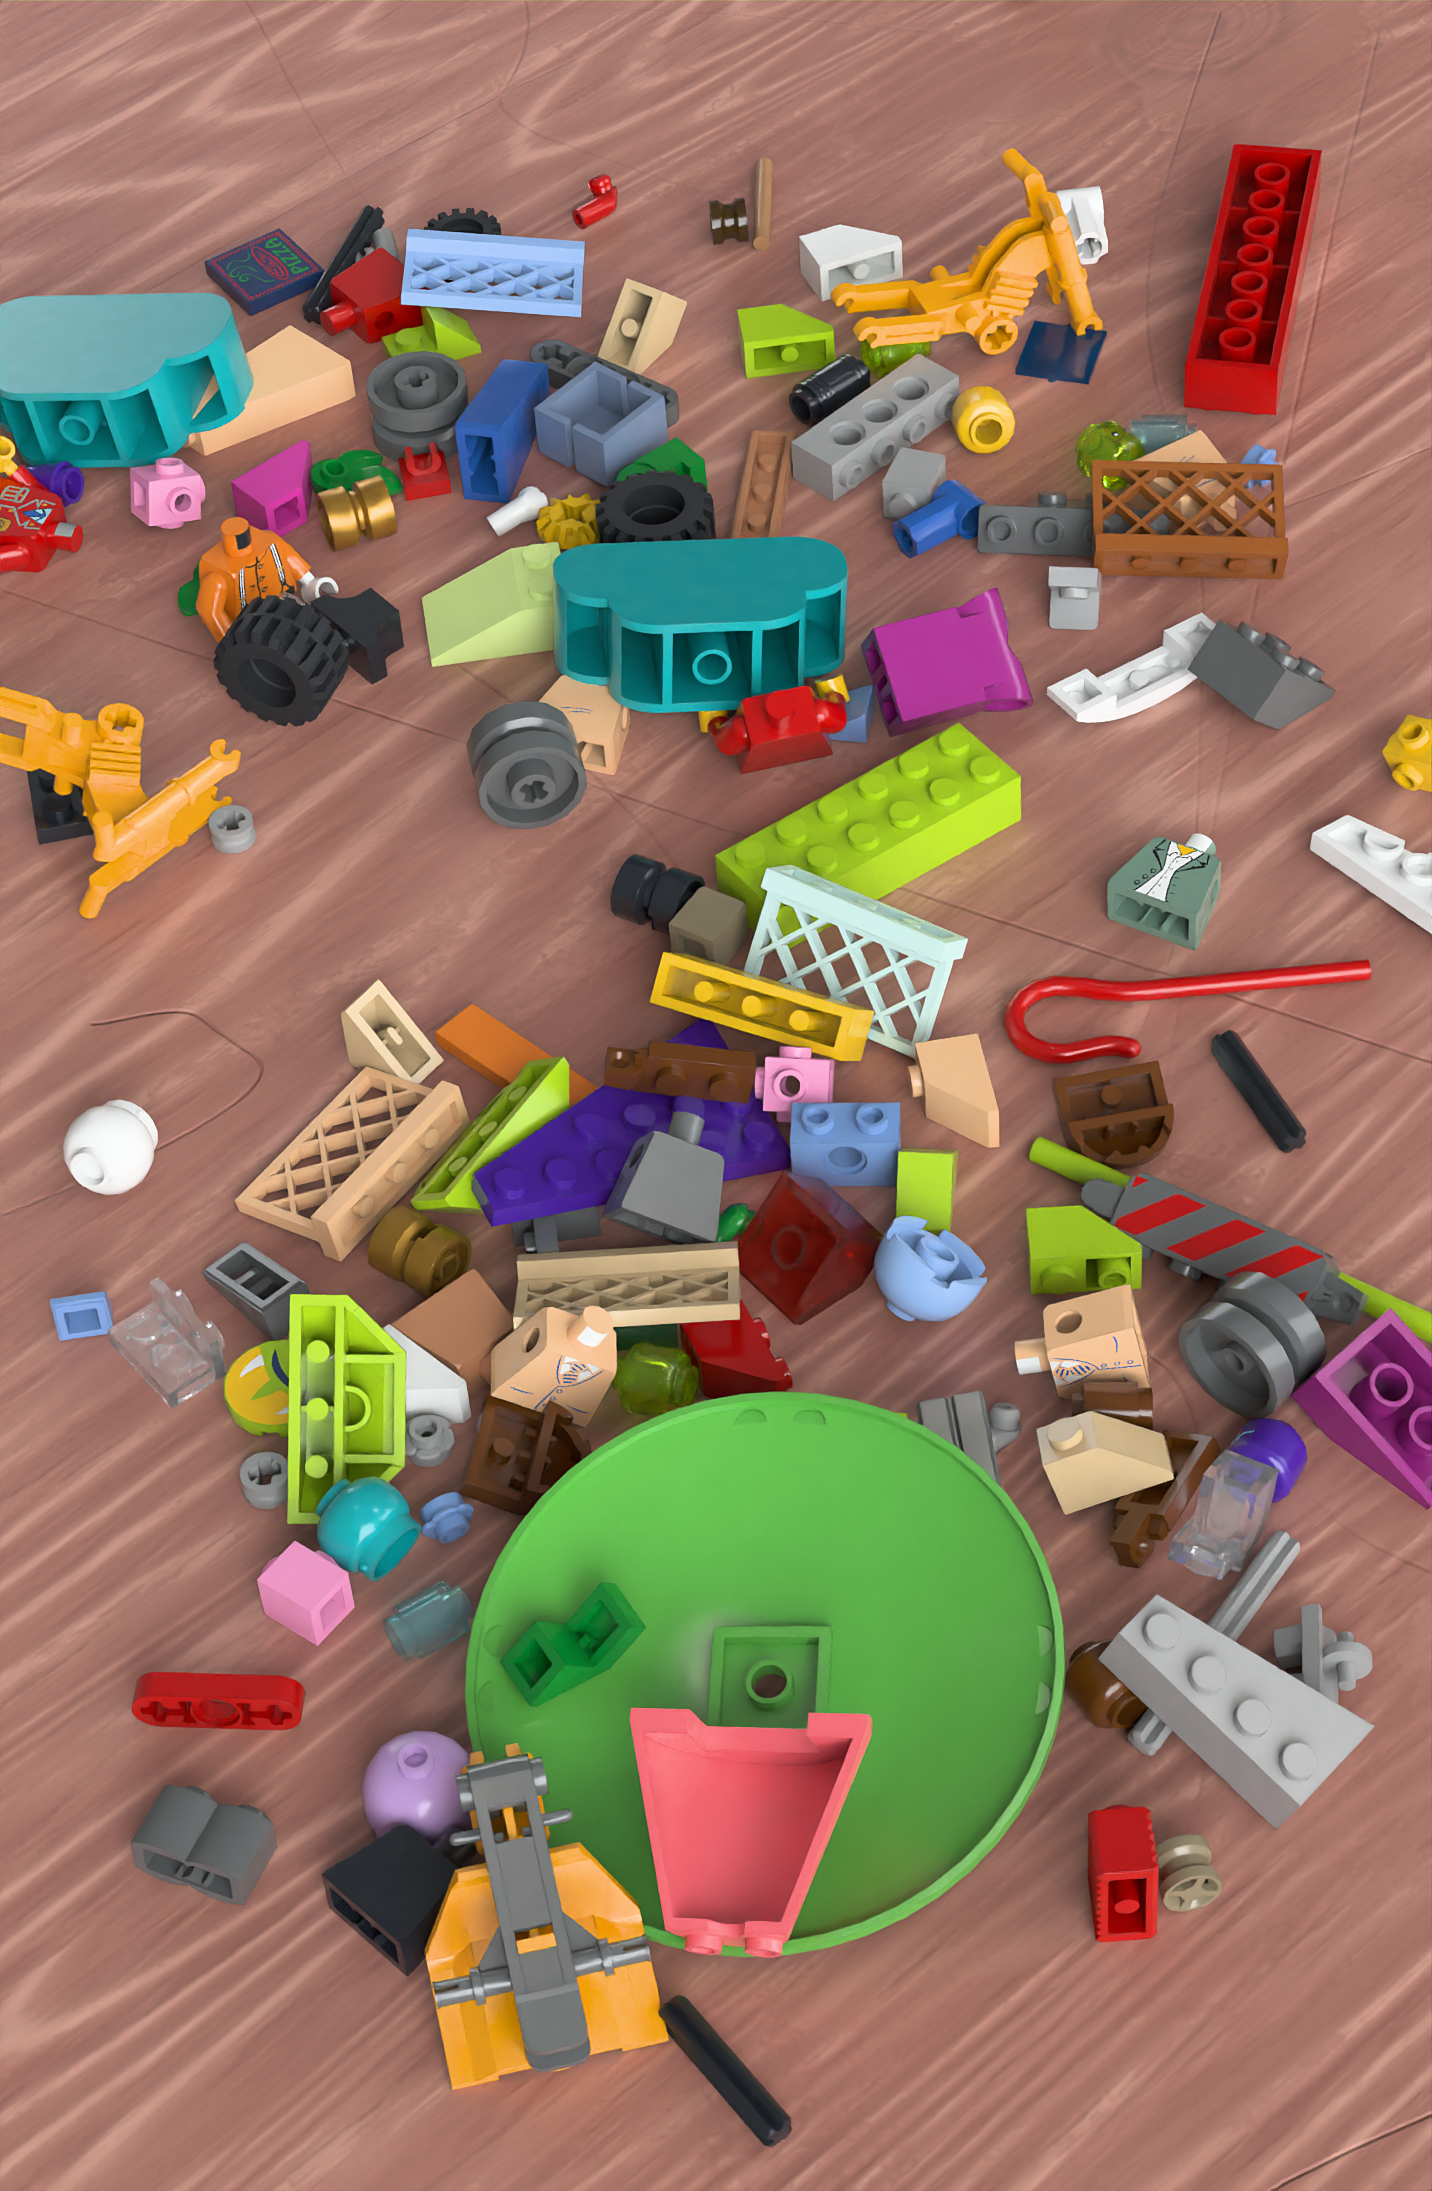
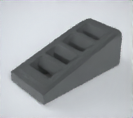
[202,1242,310,1341]

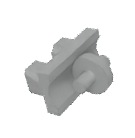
[1274,1603,1373,1704]

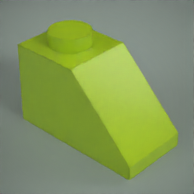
[737,304,835,379]

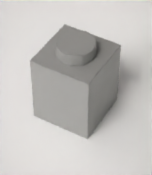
[882,447,946,520]

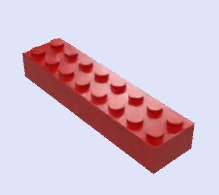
[1184,144,1322,415]

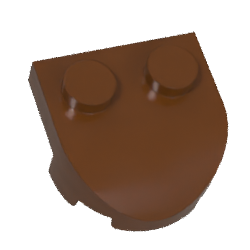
[1052,1060,1174,1169]
[459,1393,592,1516]

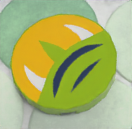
[224,1339,289,1438]

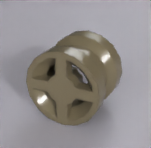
[1155,1834,1223,1912]

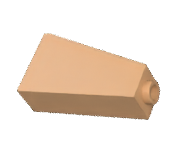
[183,325,356,456]

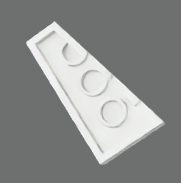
[1310,815,1432,934]

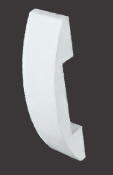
[1047,613,1216,723]

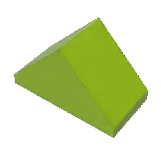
[896,1147,958,1237]

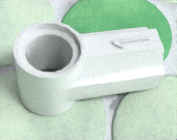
[1055,186,1108,265]

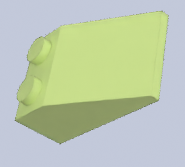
[422,542,560,667]

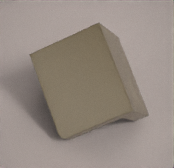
[669,886,748,966]

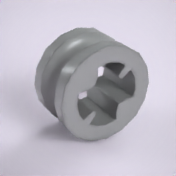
[208,805,256,854]
[239,1452,288,1509]

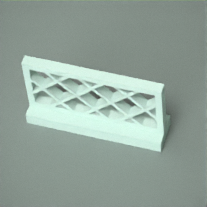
[744,865,968,1059]

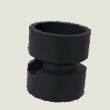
[610,854,705,935]

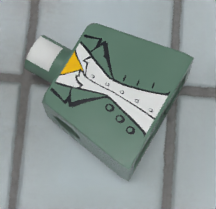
[1107,834,1221,951]

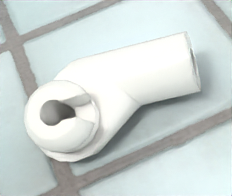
[486,486,548,537]

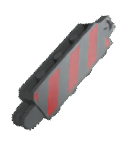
[1080,1173,1369,1327]

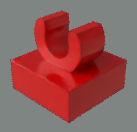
[398,442,452,501]

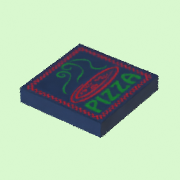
[205,228,324,316]

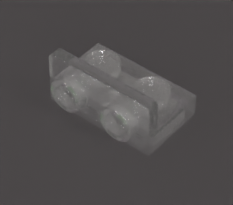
[107,1277,227,1408]

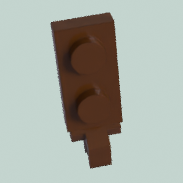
[603,1041,756,1104]
[1109,1430,1221,1569]

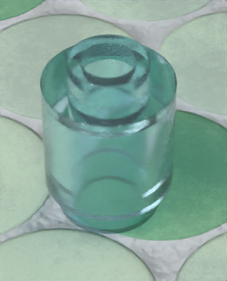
[1130,414,1197,457]
[383,1581,475,1661]

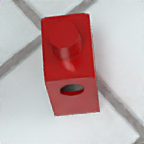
[320,247,430,344]

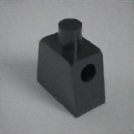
[322,1825,476,1976]

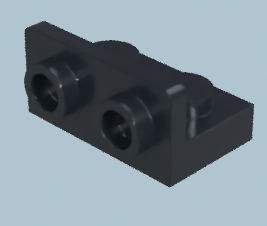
[27,768,94,845]

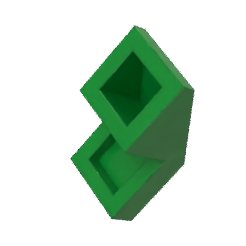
[500,1582,647,1707]

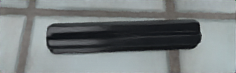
[1212,1030,1306,1153]
[658,1995,792,2147]

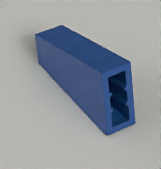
[455,359,551,504]

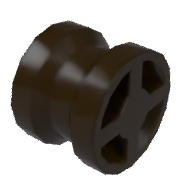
[709,198,748,245]

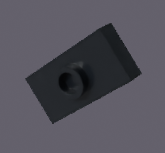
[310,588,404,685]

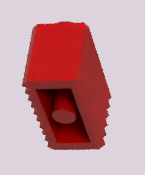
[1087,1804,1159,1943]

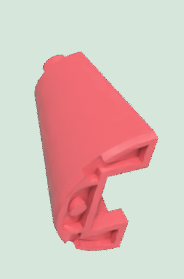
[630,1708,873,1958]

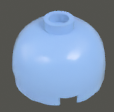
[874,1215,987,1322]

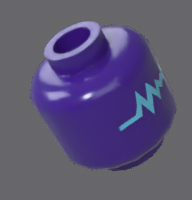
[1222,1418,1307,1504]

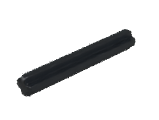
[302,205,385,324]

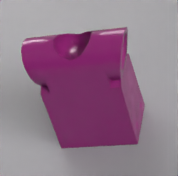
[861,587,1034,738]

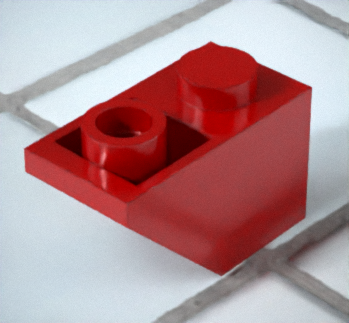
[680,1299,793,1399]

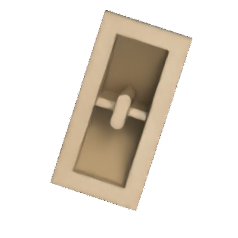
[341,979,444,1084]

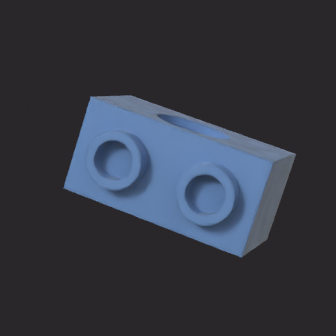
[790,1102,902,1186]

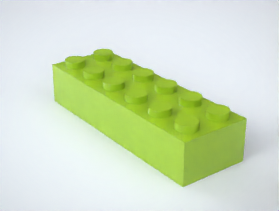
[715,722,1021,954]

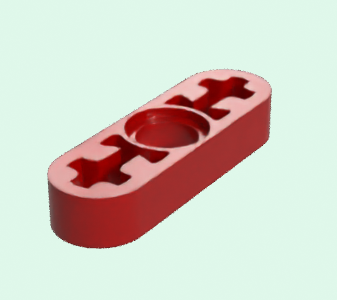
[131,1672,306,1730]

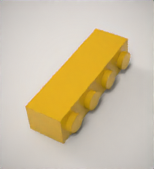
[650,952,874,1061]

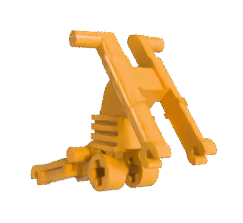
[830,148,1103,355]
[0,686,241,919]

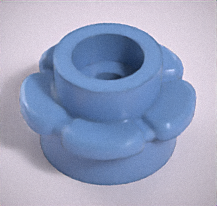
[1240,444,1279,489]
[419,1492,474,1543]

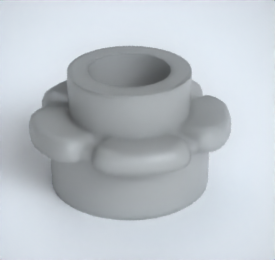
[406,1415,456,1467]

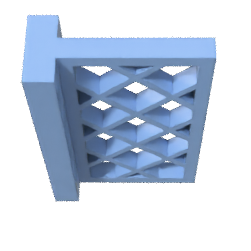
[401,229,585,317]

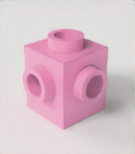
[130,458,205,529]
[755,1046,835,1122]

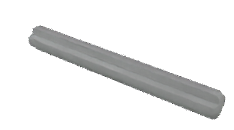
[1128,1530,1300,1756]

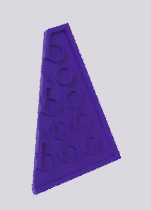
[471,1018,791,1227]

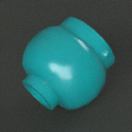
[316,1476,422,1582]

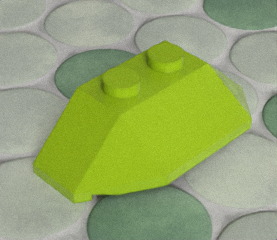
[410,1056,569,1215]
[287,1294,407,1524]

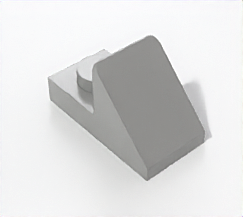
[1048,566,1103,630]

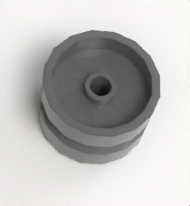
[366,351,469,462]
[466,701,587,829]
[1178,1271,1327,1419]

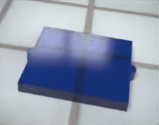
[1015,321,1107,385]

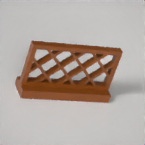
[1091,460,1289,579]

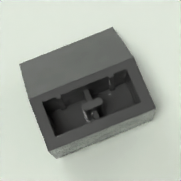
[1187,619,1336,730]

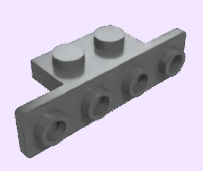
[978,491,1169,556]

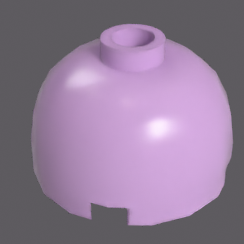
[362,1731,473,1844]

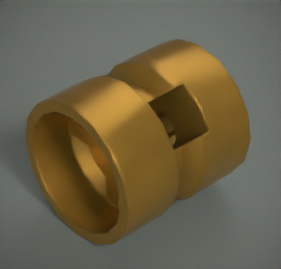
[316,475,397,552]
[367,1205,472,1298]

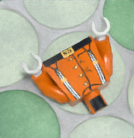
[196,517,338,643]

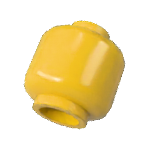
[951,386,1015,454]

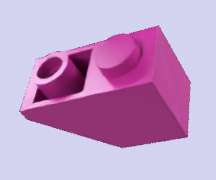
[231,439,313,537]

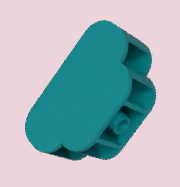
[0,293,254,468]
[553,536,848,713]

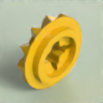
[536,493,600,550]

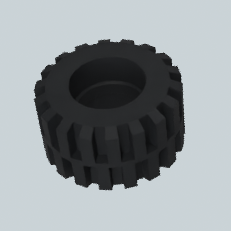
[595,470,716,544]
[213,595,349,726]

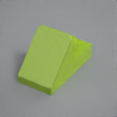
[381,306,482,360]

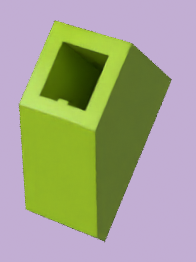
[1026,1205,1142,1294]

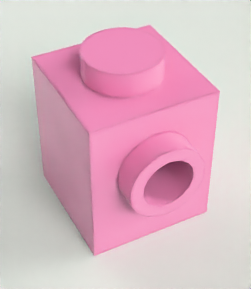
[257,1541,355,1646]

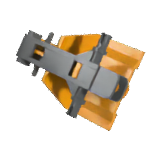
[424,1743,669,2090]

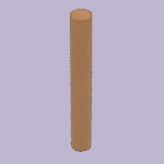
[753,158,773,251]

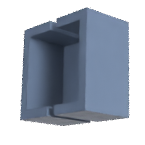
[534,362,668,487]

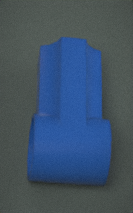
[892,479,987,559]

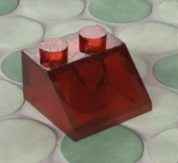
[738,1171,883,1325]

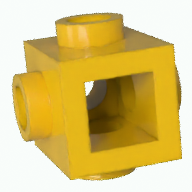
[1382,714,1432,793]

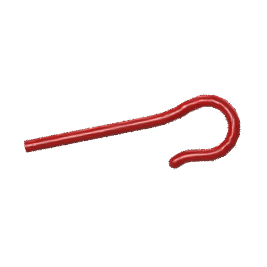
[1003,959,1371,1064]

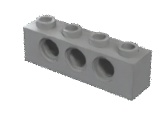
[791,353,959,502]

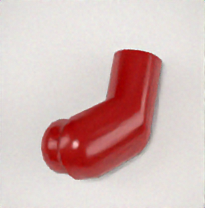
[572,174,618,229]

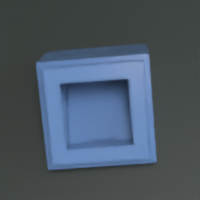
[829,685,875,743]
[50,1291,114,1341]

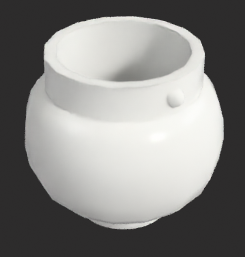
[63,1099,158,1195]

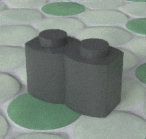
[131,1785,277,1905]

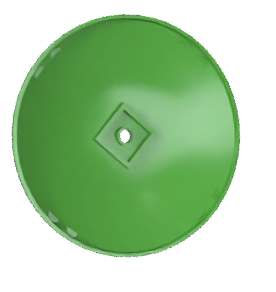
[465,1391,1066,1957]

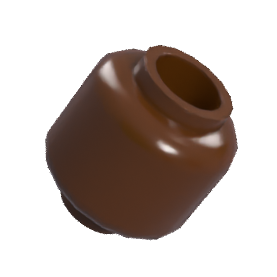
[1064,1639,1148,1729]

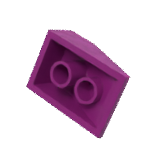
[1291,1308,1432,1510]

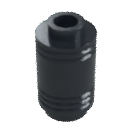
[789,354,871,425]

